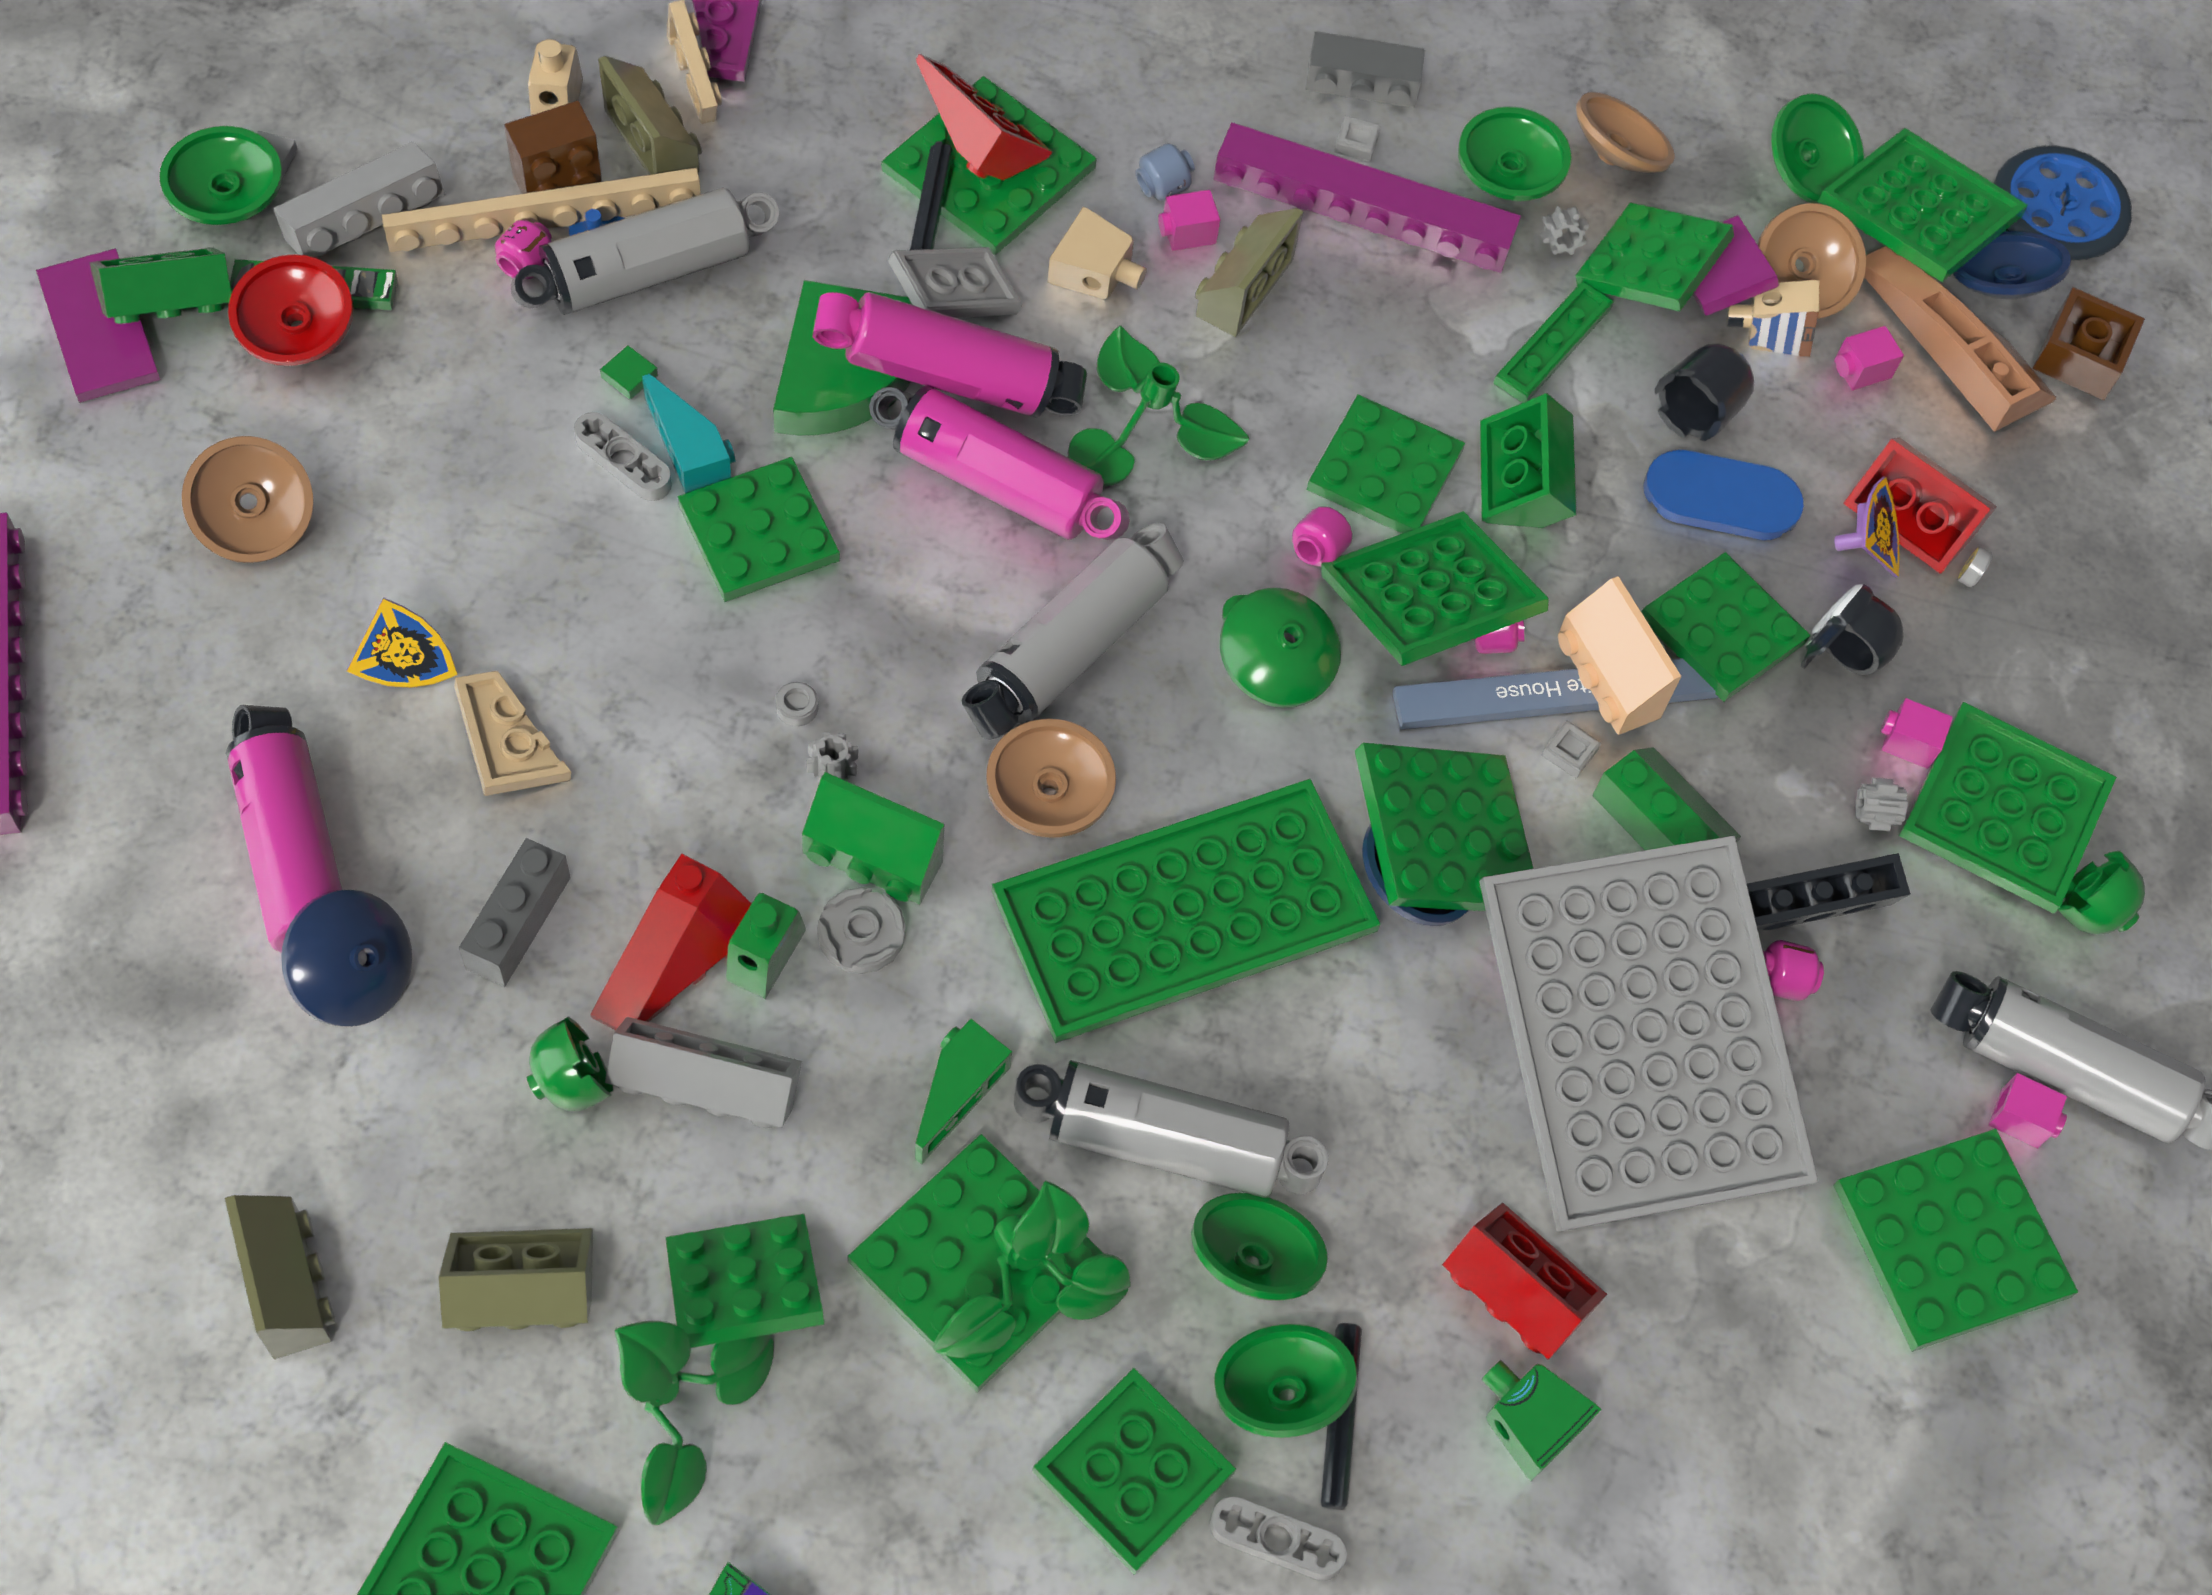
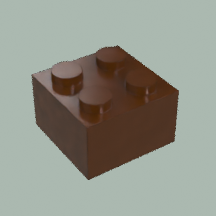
[504,100,602,194]
[2032,287,2145,400]

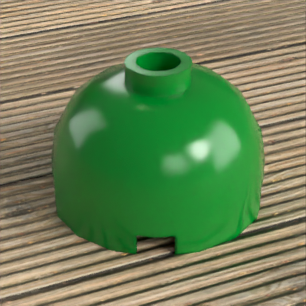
[2057,851,2145,935]
[527,1017,614,1111]

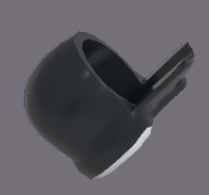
[1801,584,1904,675]

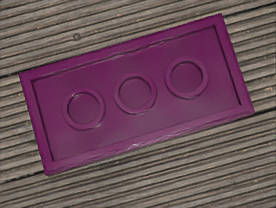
[36,248,161,403]

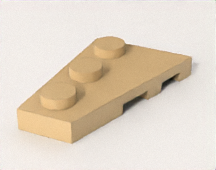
[667,0,722,124]
[454,671,571,796]

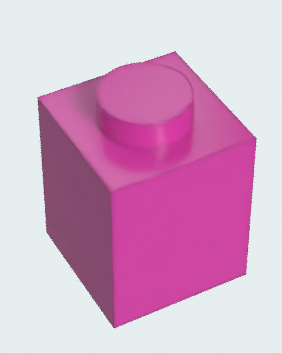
[1158,190,1220,251]
[1834,326,1904,391]
[1880,698,1953,769]
[1988,1073,2067,1149]

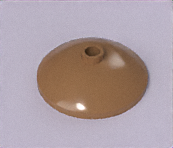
[1576,92,1675,173]
[1757,203,1866,319]
[182,436,313,563]
[986,719,1116,838]

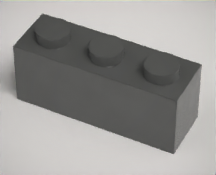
[1305,31,1425,108]
[459,838,570,987]

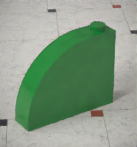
[773,280,912,436]

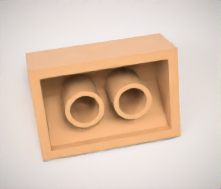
[1557,576,1682,735]

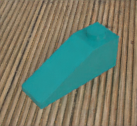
[642,374,736,493]

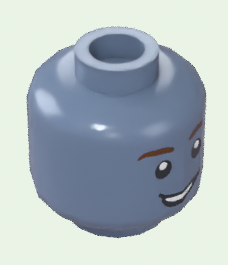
[1135,143,1195,201]

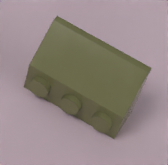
[598,56,702,175]
[1195,208,1303,338]
[225,1195,335,1360]
[439,1228,593,1332]

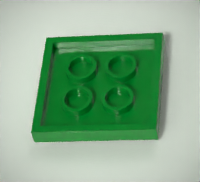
[1575,202,1734,311]
[1306,395,1465,533]
[677,457,840,602]
[1641,552,1811,702]
[665,1213,824,1348]
[1032,1368,1236,1575]

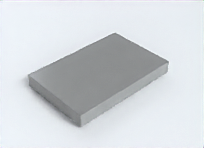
[887,247,1022,318]

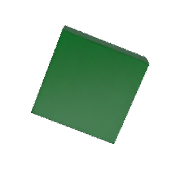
[600,345,658,400]

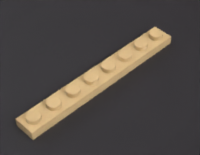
[382,168,700,252]

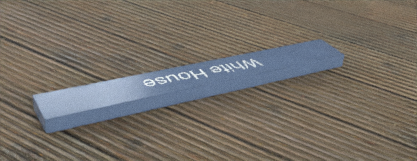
[1392,658,1719,730]

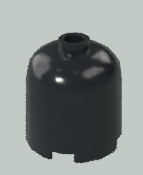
[1655,344,1754,441]

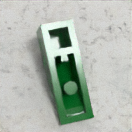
[915,1019,1012,1164]

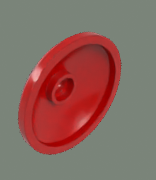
[228,255,353,366]

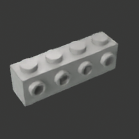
[273,142,445,258]
[605,1017,802,1128]

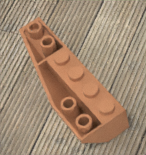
[1864,246,2056,432]

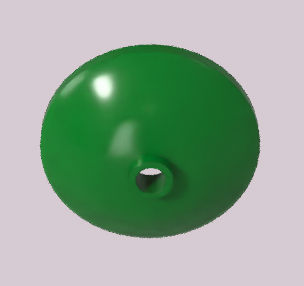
[1771,94,1864,204]
[1458,107,1571,201]
[159,126,283,225]
[1219,588,1341,708]
[1191,1193,1328,1301]
[1214,1324,1357,1438]

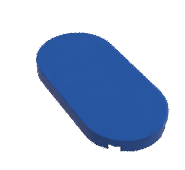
[1643,450,1804,540]

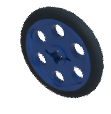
[1994,145,2132,261]

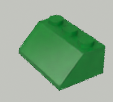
[90,247,232,324]
[1480,393,1576,528]
[1592,747,1741,850]
[802,772,945,905]

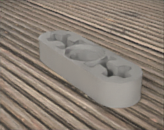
[574,412,672,501]
[1209,1497,1347,1580]

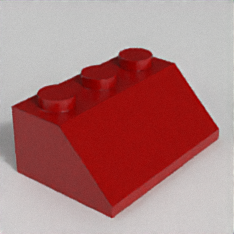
[1843,437,1997,574]
[1442,1202,1608,1360]

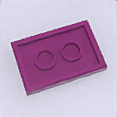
[1693,215,1779,316]

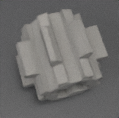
[1540,206,1590,255]
[806,732,858,783]
[1855,778,1908,831]

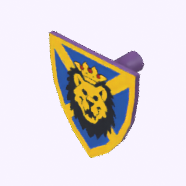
[1835,477,1899,577]
[346,597,458,688]

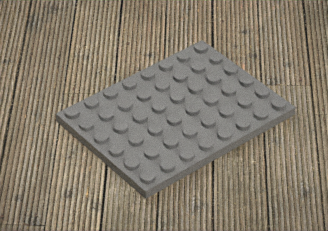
[1479,836,1818,1232]

